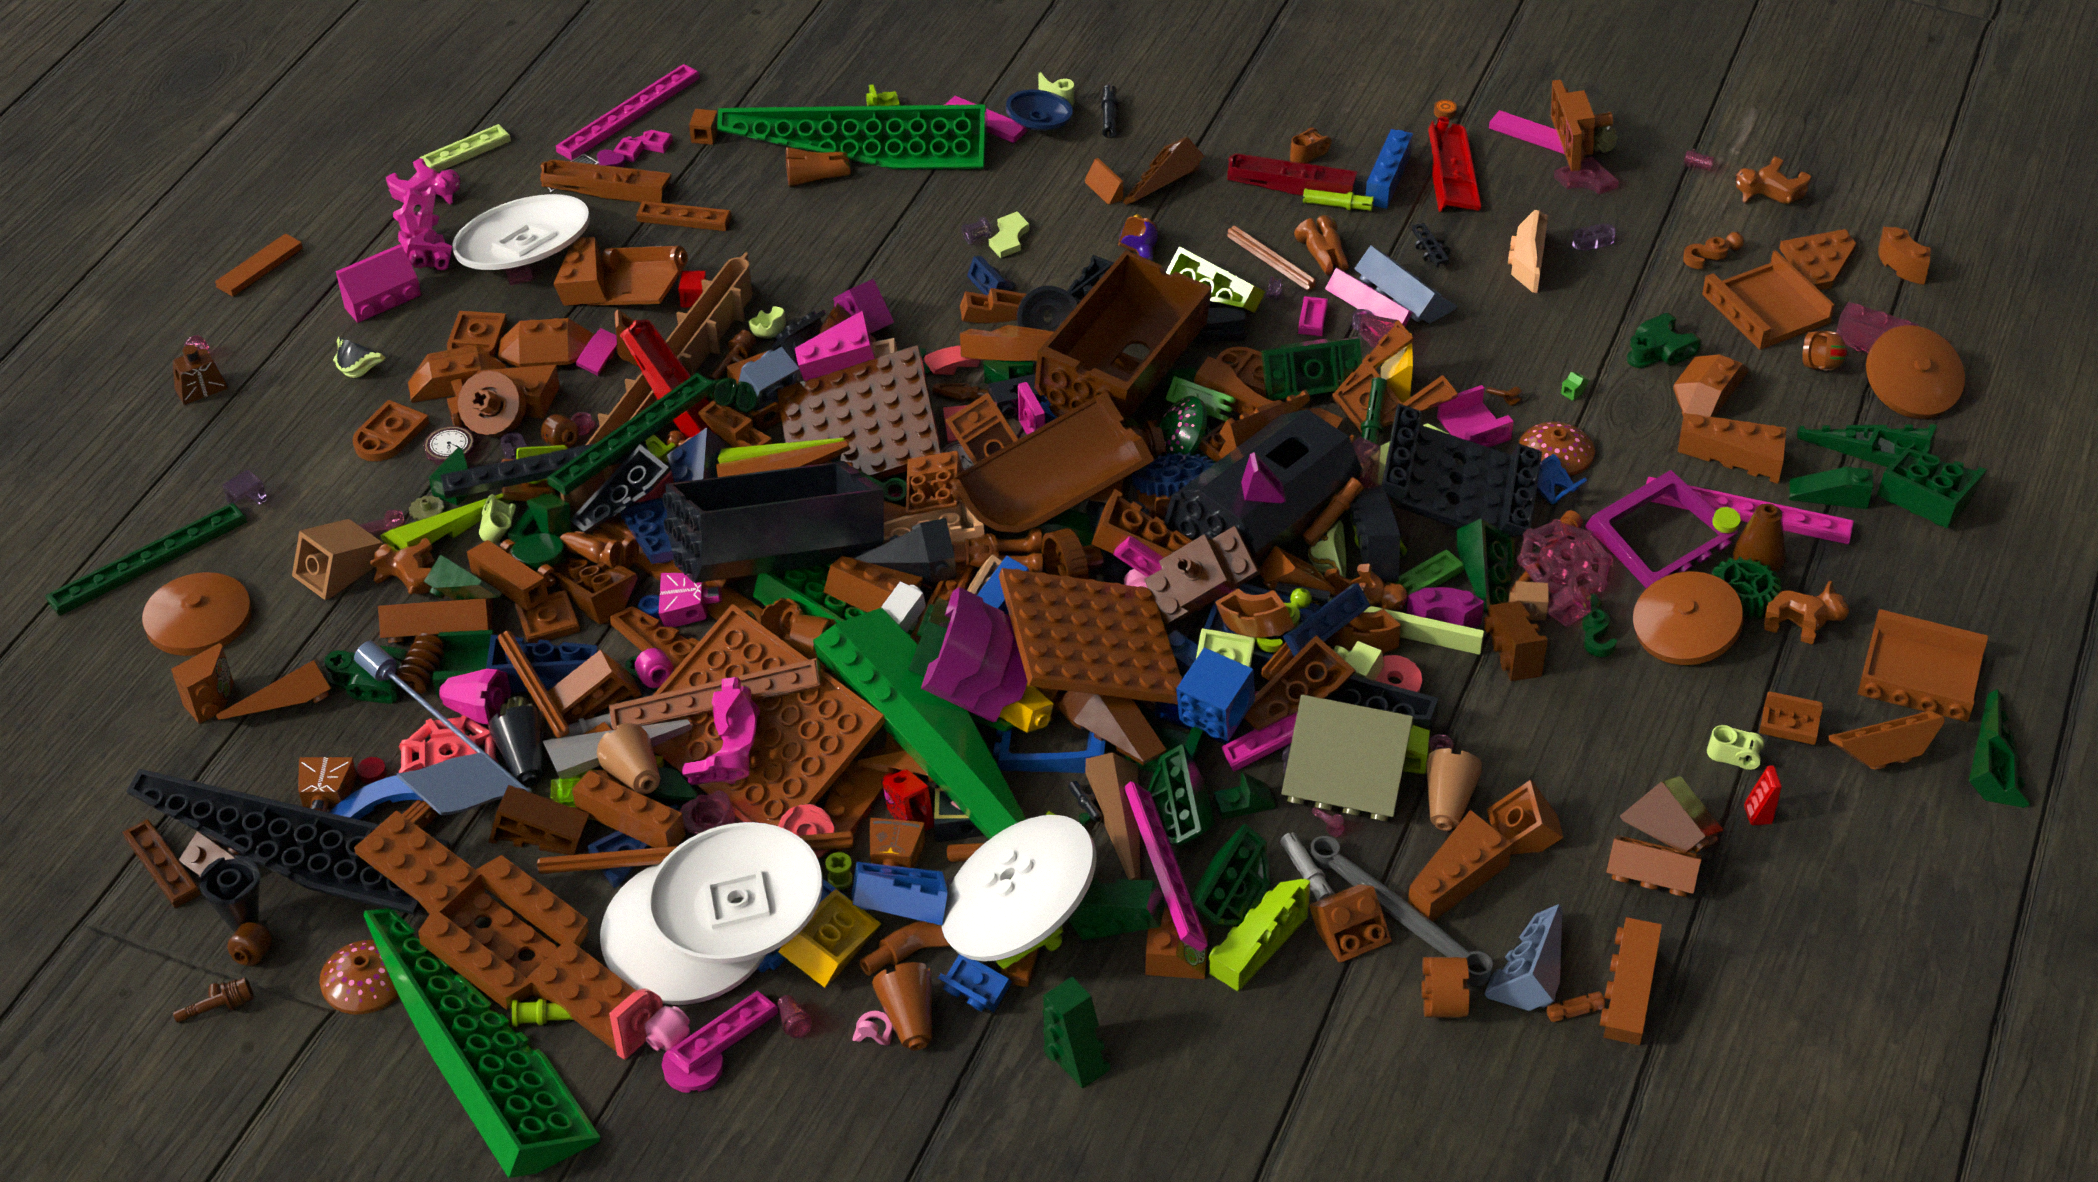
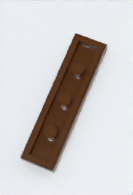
[122,819,201,908]

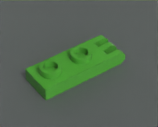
[1165,376,1236,422]
[1393,549,1464,595]

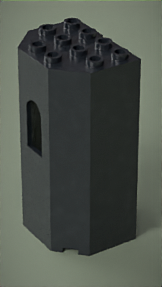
[1164,409,1363,585]
[663,461,884,583]

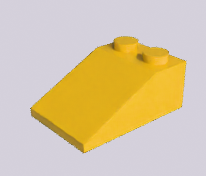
[778,889,881,987]

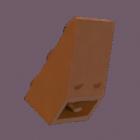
[906,451,964,515]

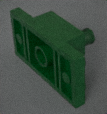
[1261,337,1362,400]

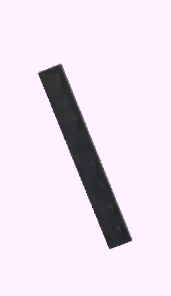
[440,440,648,499]

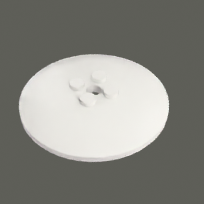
[452,194,590,270]
[942,815,1096,961]
[646,822,823,963]
[600,864,766,1005]

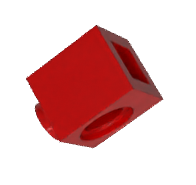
[679,271,707,307]

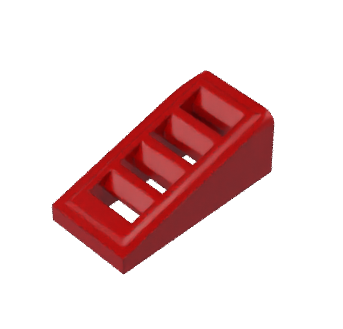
[1744,765,1782,825]

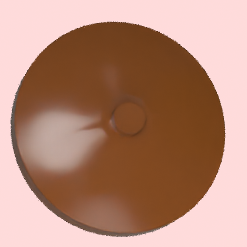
[1866,325,1965,419]
[1633,571,1743,665]
[142,572,252,656]

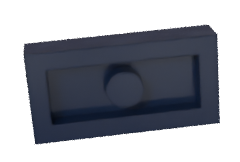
[967,256,1016,295]

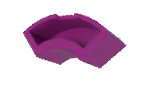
[1406,587,1484,628]

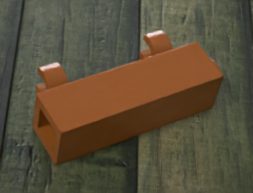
[467,539,556,611]

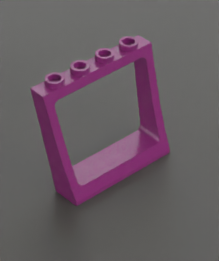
[1585,470,1738,589]

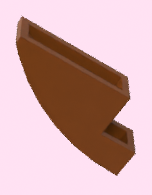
[960,325,1054,361]

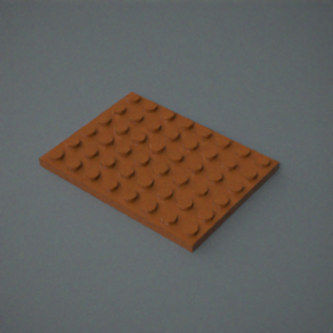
[653,604,886,826]

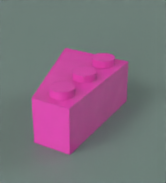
[795,311,875,381]

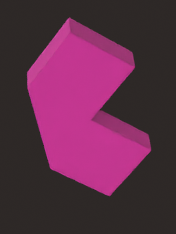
[613,130,673,162]

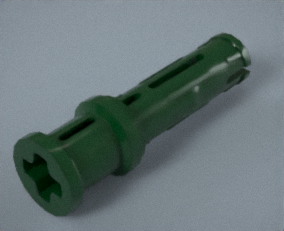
[1357,377,1387,453]

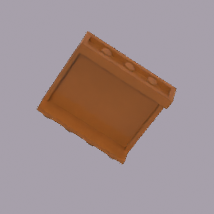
[1702,250,1835,350]
[1857,609,1988,722]

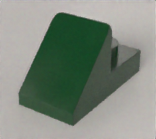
[984,360,1033,385]
[1213,772,1276,820]

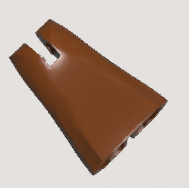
[786,147,851,187]

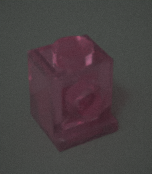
[1548,583,1591,627]

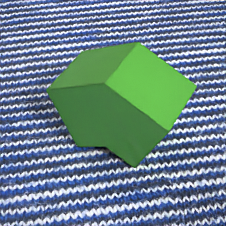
[1561,372,1589,401]

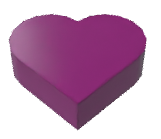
[597,149,625,168]

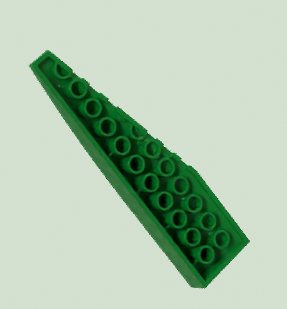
[813,607,1026,840]
[364,908,600,1178]

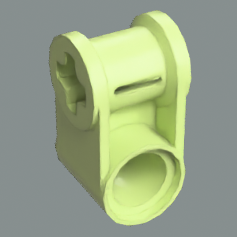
[479,494,516,544]
[1707,725,1764,770]

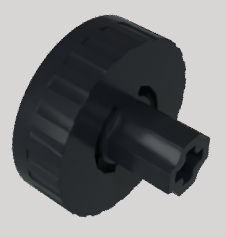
[1016,285,1078,332]

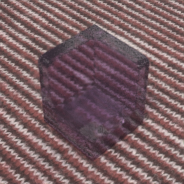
[222,469,267,504]

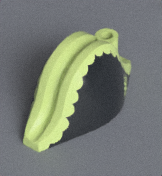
[333,337,385,378]

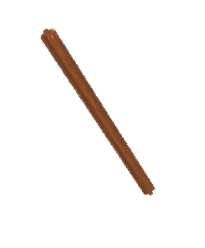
[537,831,854,874]

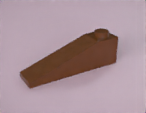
[1244,636,1356,732]
[1058,691,1166,765]

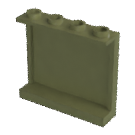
[1281,695,1414,822]

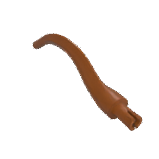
[860,921,951,976]

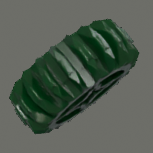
[1712,556,1782,620]

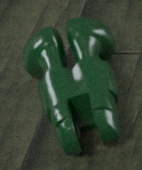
[706,378,756,412]

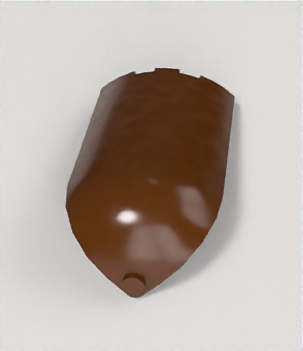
[950,392,1154,533]

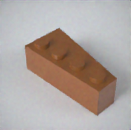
[1678,413,1786,484]

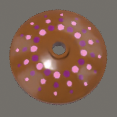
[1519,421,1595,476]
[320,939,399,1014]

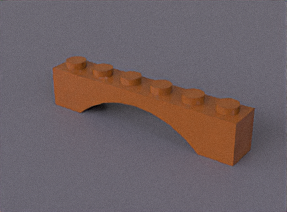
[1194,356,1343,429]

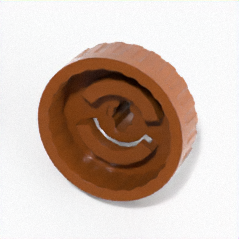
[458,371,526,437]

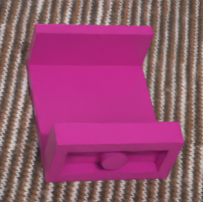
[1437,385,1514,447]

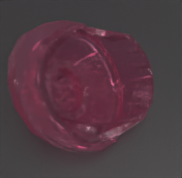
[679,790,735,834]

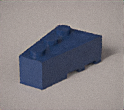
[667,428,725,483]

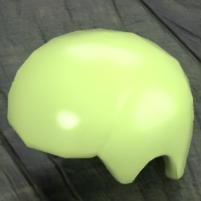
[749,306,786,339]

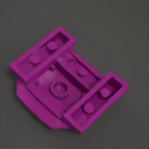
[921,587,1028,723]

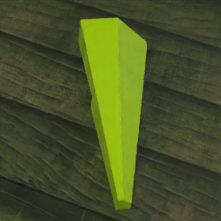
[718,438,846,463]
[381,494,513,550]

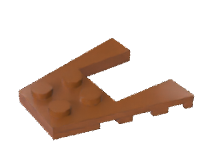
[1332,320,1458,435]

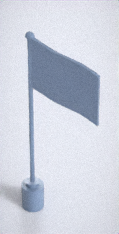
[354,640,532,815]

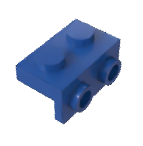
[938,954,1012,1013]

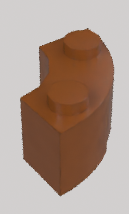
[1878,226,1931,285]
[1215,588,1295,638]
[1326,609,1401,654]

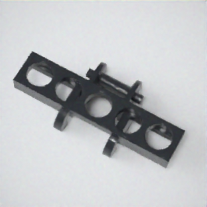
[1412,223,1451,267]

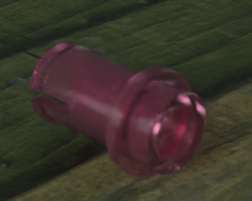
[1683,149,1714,171]

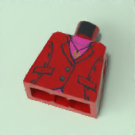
[881,769,934,831]

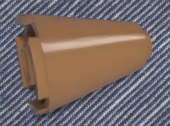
[596,723,660,794]
[1426,748,1482,831]

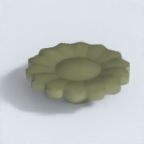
[409,496,445,520]

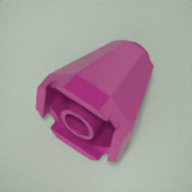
[439,669,511,725]

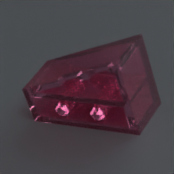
[1836,302,1919,353]

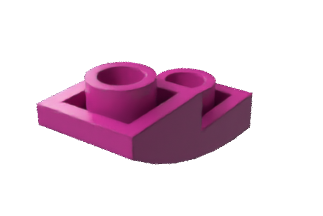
[576,328,617,376]

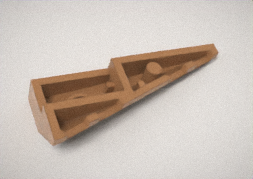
[1085,752,1140,880]

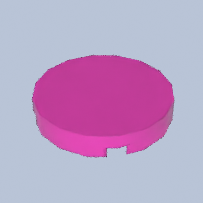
[662,1038,723,1093]

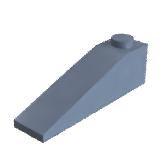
[1485,904,1562,1011]

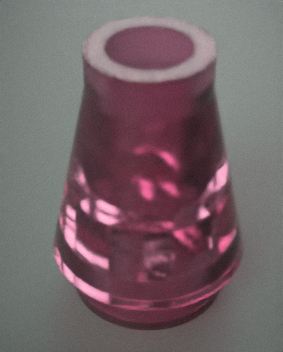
[777,995,811,1038]

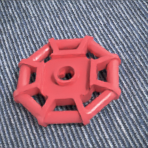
[399,715,498,773]

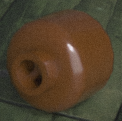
[541,414,578,449]
[227,922,272,966]

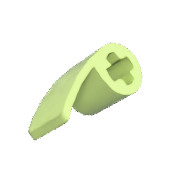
[1038,72,1074,106]

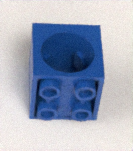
[1176,647,1255,741]

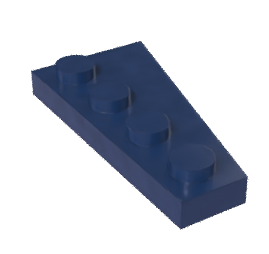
[619,498,673,564]

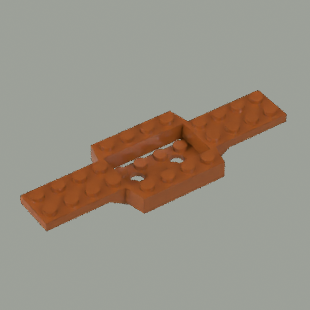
[355,810,637,1052]

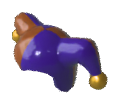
[1118,214,1158,262]

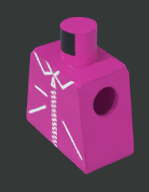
[659,573,722,628]

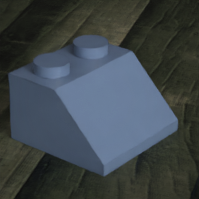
[739,347,799,412]

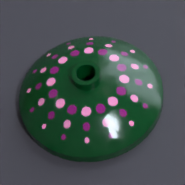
[1158,396,1207,457]

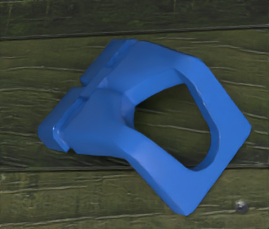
[1537,454,1587,504]

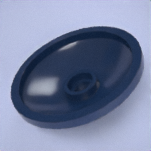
[1006,90,1073,131]

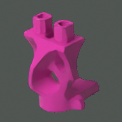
[393,187,452,270]
[682,677,760,785]

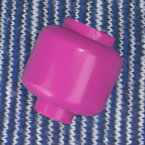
[635,648,674,688]

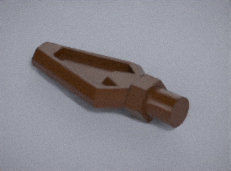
[932,383,989,401]

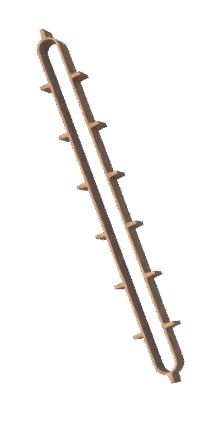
[561,252,752,518]

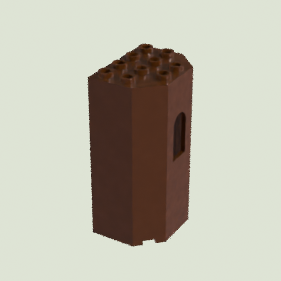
[1034,250,1212,426]

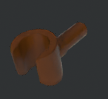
[1486,386,1522,405]

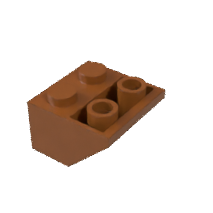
[1309,884,1392,963]

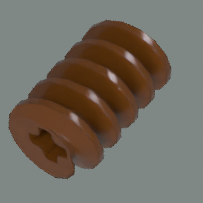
[396,633,445,694]

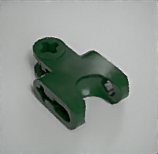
[1626,313,1702,368]
[324,646,408,704]

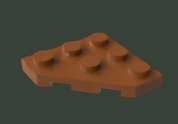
[1779,229,1856,290]

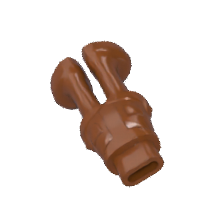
[952,528,1043,573]

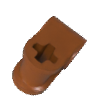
[1290,127,1332,164]

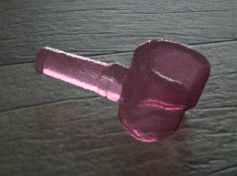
[1312,807,1345,837]

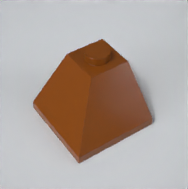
[1259,545,1335,593]
[1487,780,1563,854]

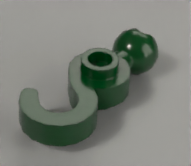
[1581,593,1617,657]

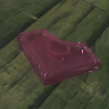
[1553,157,1619,194]

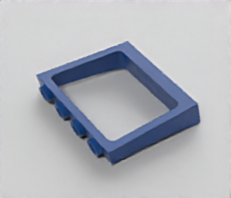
[992,690,1106,773]

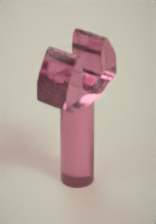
[359,510,405,533]

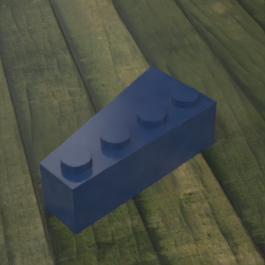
[486,635,598,693]

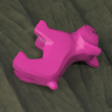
[386,158,461,204]

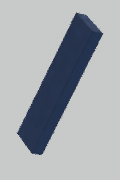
[1283,583,1370,657]

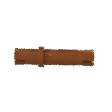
[1301,478,1364,547]

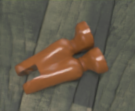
[1294,215,1349,275]
[559,531,639,569]

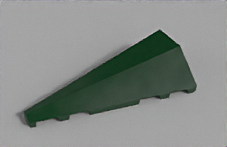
[1797,424,1937,468]
[1969,689,2030,808]

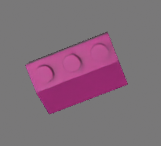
[336,244,421,323]

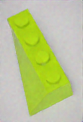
[1166,247,1266,313]
[1209,878,1310,991]

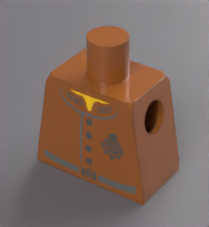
[870,818,925,868]

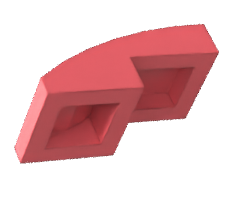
[923,346,981,375]

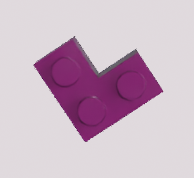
[833,279,894,333]

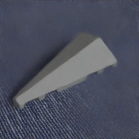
[543,719,692,782]

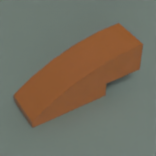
[960,288,1039,323]

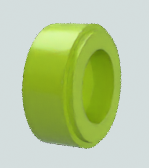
[1712,507,1741,533]

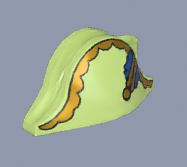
[1308,520,1346,578]

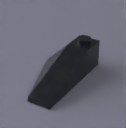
[570,445,671,534]
[850,518,957,583]

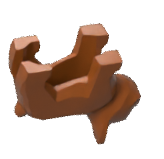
[1735,156,1811,204]
[370,538,435,595]
[1324,564,1408,611]
[1764,581,1850,644]

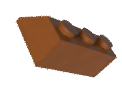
[1606,835,1702,897]

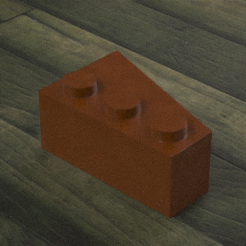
[488,785,589,855]

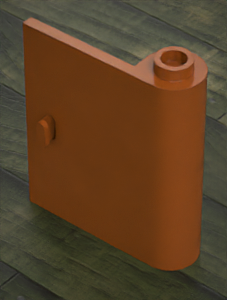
[587,246,688,305]

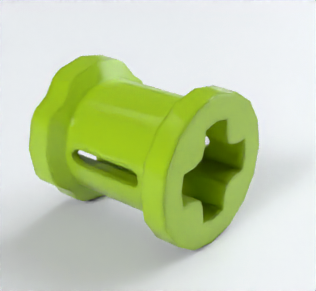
[825,852,853,890]

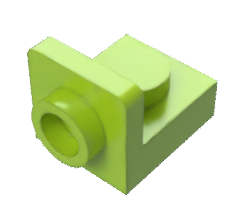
[866,84,900,106]

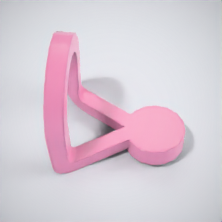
[853,1011,892,1045]

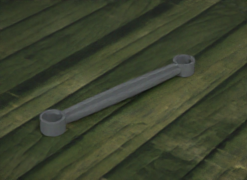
[1310,836,1493,986]

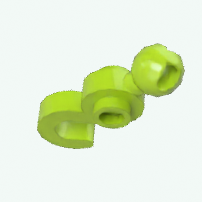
[1255,588,1312,652]

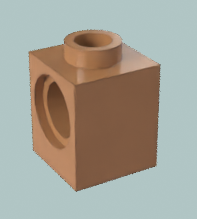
[1509,581,1549,621]

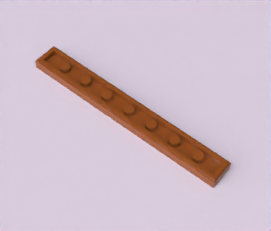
[609,658,823,730]

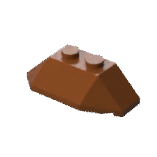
[498,318,595,367]
[408,345,506,403]
[1673,355,1749,417]
[1829,711,1945,769]

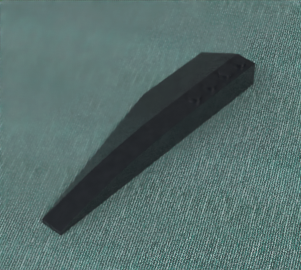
[126,769,452,915]

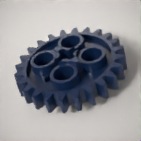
[1132,452,1215,498]

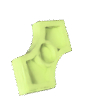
[989,212,1029,258]

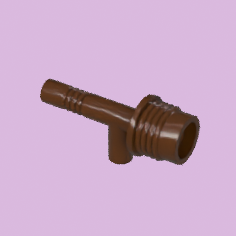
[708,330,756,380]
[173,977,254,1023]

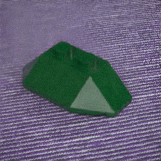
[1148,744,1214,846]
[1191,823,1270,927]

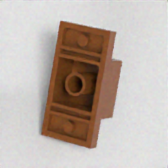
[1551,79,1613,172]
[945,393,1018,465]

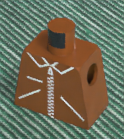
[298,757,358,812]

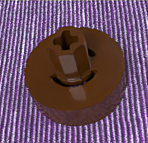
[1041,528,1103,580]

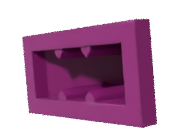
[1241,452,1286,503]

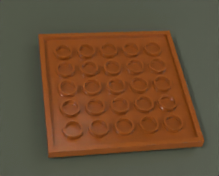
[999,568,1182,704]

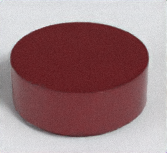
[357,757,386,784]

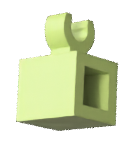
[1333,641,1384,681]

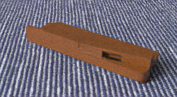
[540,160,671,203]

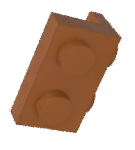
[1759,692,1823,745]

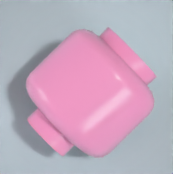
[645,1006,690,1051]

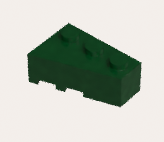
[1042,977,1111,1089]

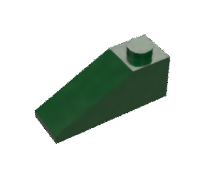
[1789,467,1873,509]

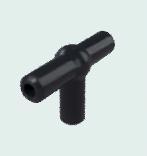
[1068,781,1103,822]

